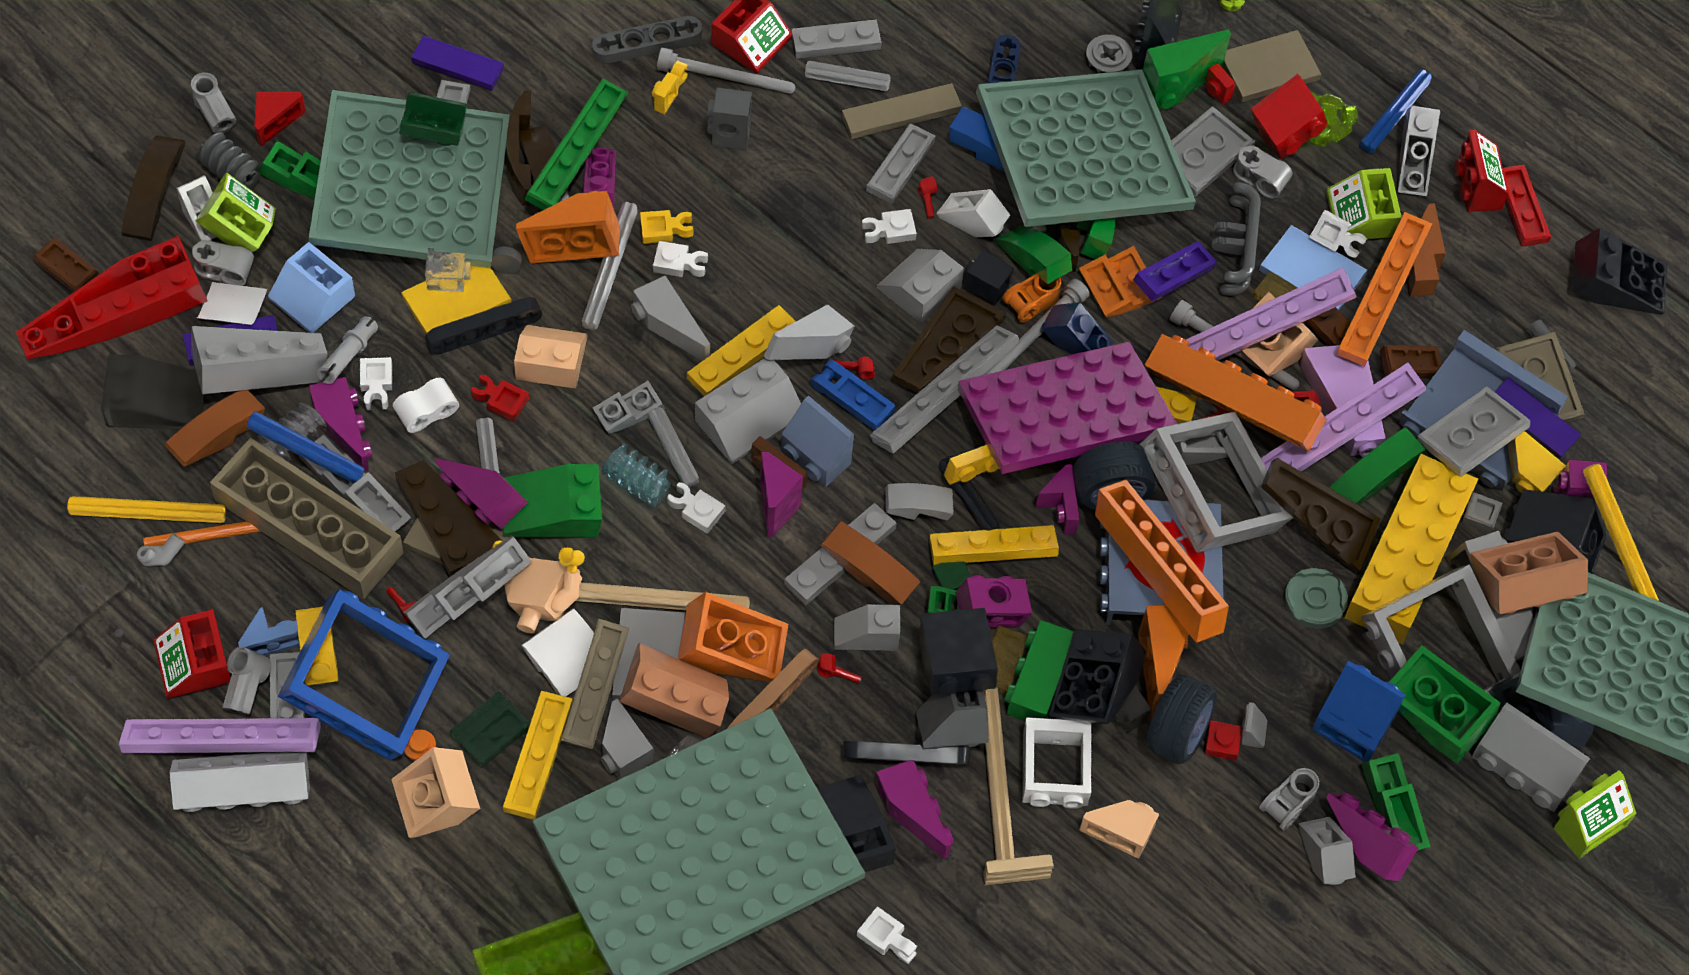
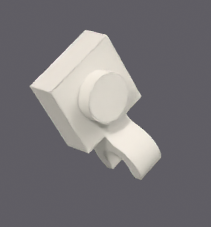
[857,907,917,964]

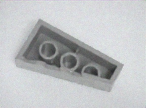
[191,326,327,394]
[1445,531,1534,662]

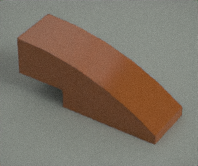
[1408,203,1446,297]
[165,390,265,467]
[820,521,921,605]

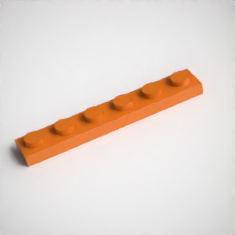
[1336,212,1432,367]

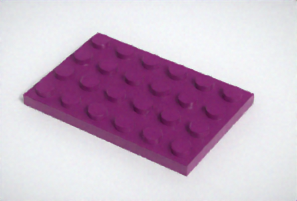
[958,341,1177,474]

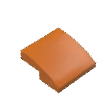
[1079,246,1162,318]

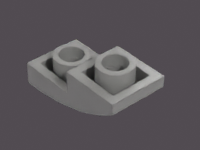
[593,381,665,434]
[885,483,953,521]

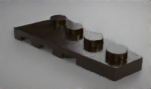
[892,286,1006,394]
[1261,458,1381,574]
[395,460,502,577]

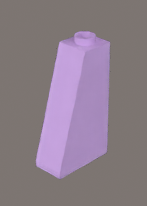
[1300,345,1386,457]

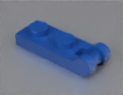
[809,360,896,431]

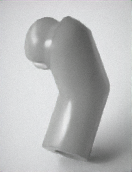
[137,533,186,566]

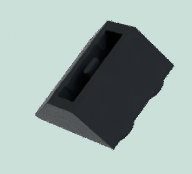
[1133,0,1182,70]
[1572,228,1668,315]
[1049,629,1147,724]
[817,775,896,872]

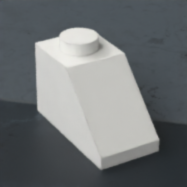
[937,189,1010,238]

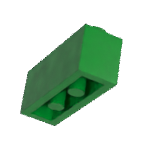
[1004,620,1074,721]

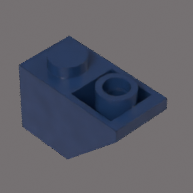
[1041,302,1113,354]

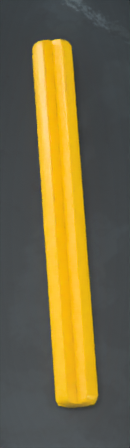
[1583,464,1659,601]
[67,496,227,523]

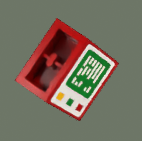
[711,0,792,74]
[1454,130,1509,212]
[153,609,231,699]

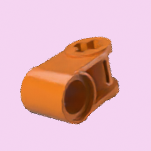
[1002,274,1061,323]

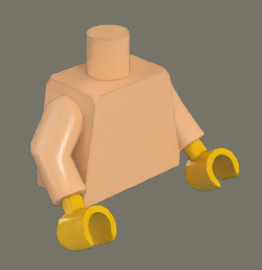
[493,541,585,634]

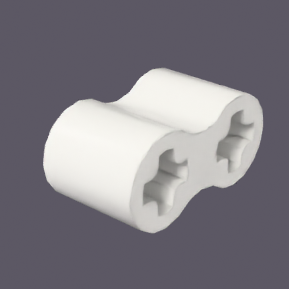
[392,378,459,433]

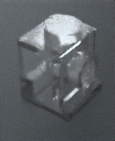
[425,248,471,292]

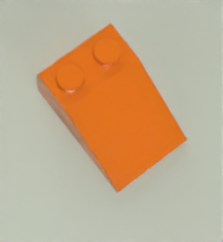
[516,191,620,264]
[678,592,789,682]
[1138,605,1190,721]

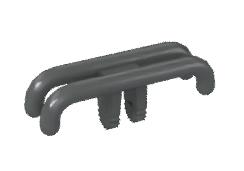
[1212,182,1261,296]

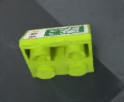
[1326,168,1402,239]
[195,173,276,252]
[1553,770,1636,859]

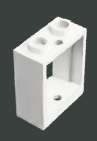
[1022,718,1091,809]

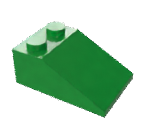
[1143,29,1231,109]
[502,464,602,538]
[1389,645,1501,764]

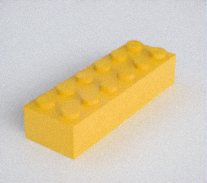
[1345,454,1478,645]

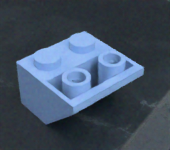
[268,242,355,333]

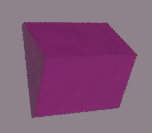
[760,452,803,537]

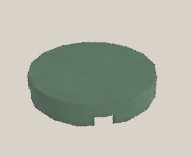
[1284,568,1348,629]

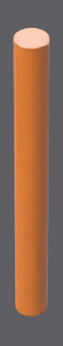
[143,521,261,546]

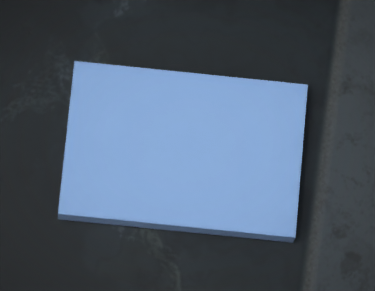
[1259,225,1367,310]

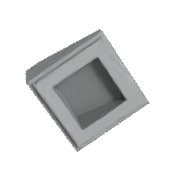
[1240,702,1267,748]

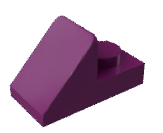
[1036,464,1079,535]

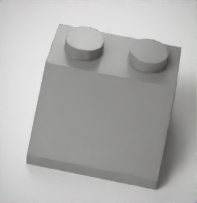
[877,249,964,324]

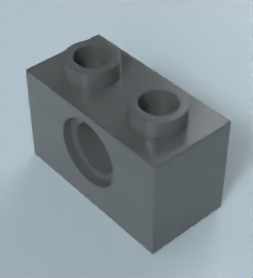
[707,88,752,150]

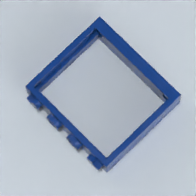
[277,589,450,761]

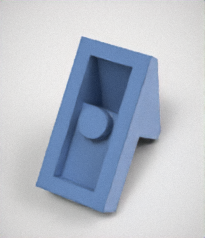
[238,607,300,656]

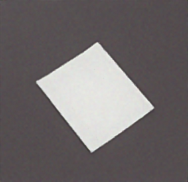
[197,282,267,325]

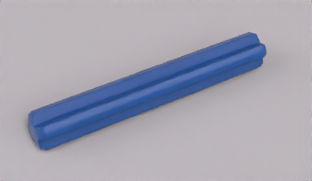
[1360,69,1432,154]
[247,412,364,484]

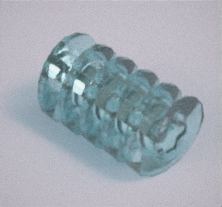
[602,443,672,507]

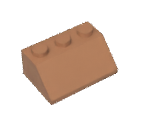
[1471,532,1588,614]
[619,643,729,738]

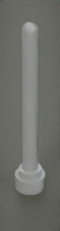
[657,47,796,94]
[984,279,1090,375]
[1169,300,1299,390]

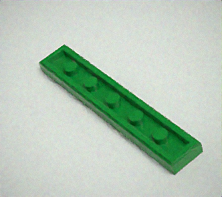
[525,79,628,210]

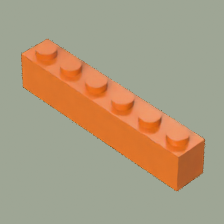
[1144,334,1327,452]
[1095,480,1229,643]

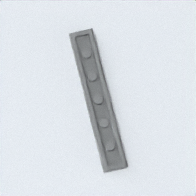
[870,325,1020,454]

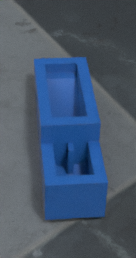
[949,107,1004,170]

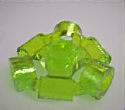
[1309,92,1358,146]

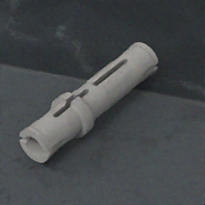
[317,316,378,384]

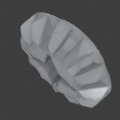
[1086,35,1132,73]

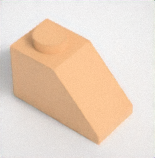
[1079,800,1159,859]

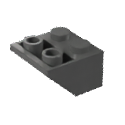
[916,691,989,748]

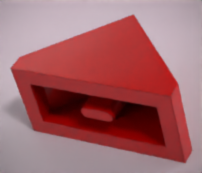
[254,92,306,147]

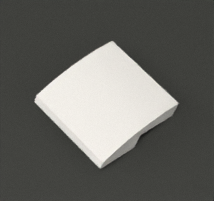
[521,609,594,697]

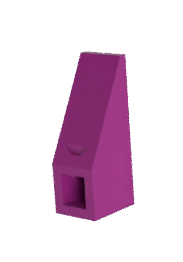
[583,148,616,211]
[309,377,372,472]
[434,458,528,529]
[875,759,954,859]
[1326,792,1419,881]

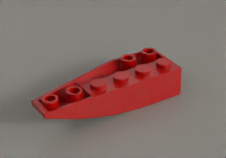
[16,236,208,360]

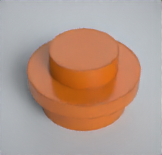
[404,730,436,761]

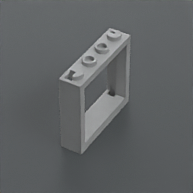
[1139,412,1293,553]
[1361,565,1521,732]

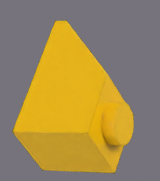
[1508,431,1566,493]
[296,607,338,685]

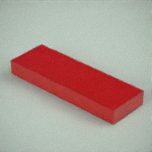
[1503,165,1551,247]

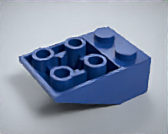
[1312,661,1405,762]

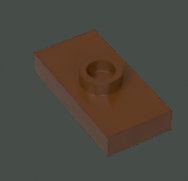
[32,237,99,292]
[1379,345,1442,378]

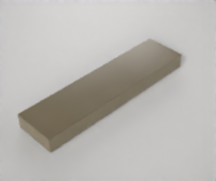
[842,83,962,139]
[561,619,629,751]

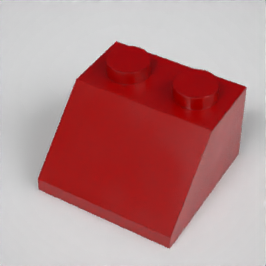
[1250,74,1328,160]

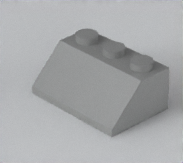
[695,358,801,464]
[1472,703,1590,812]

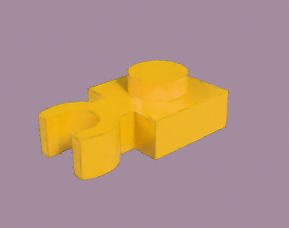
[652,60,688,115]
[640,210,693,244]

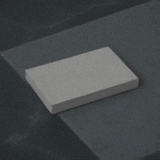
[1171,106,1255,197]
[1418,386,1530,477]
[612,608,685,700]

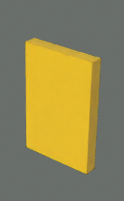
[401,264,511,335]

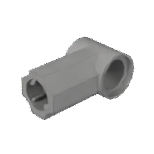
[191,72,236,133]
[222,646,271,716]

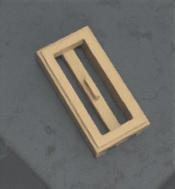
[983,854,1054,885]

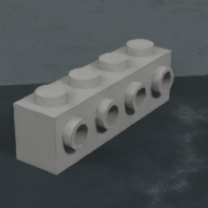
[169,752,310,812]

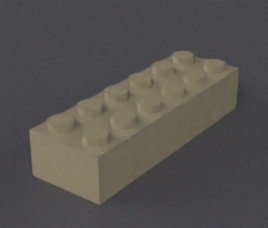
[210,437,404,599]

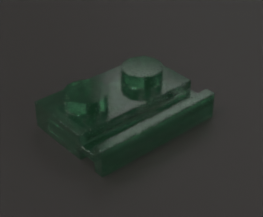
[449,691,530,768]

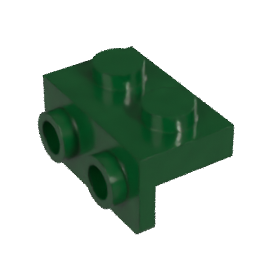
[399,92,467,146]

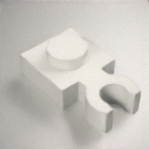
[862,209,917,244]
[1309,210,1367,258]
[653,241,708,277]
[360,357,392,410]
[667,482,726,534]

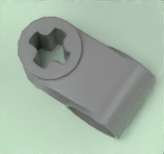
[1233,146,1293,199]
[192,240,254,286]
[1259,768,1320,831]

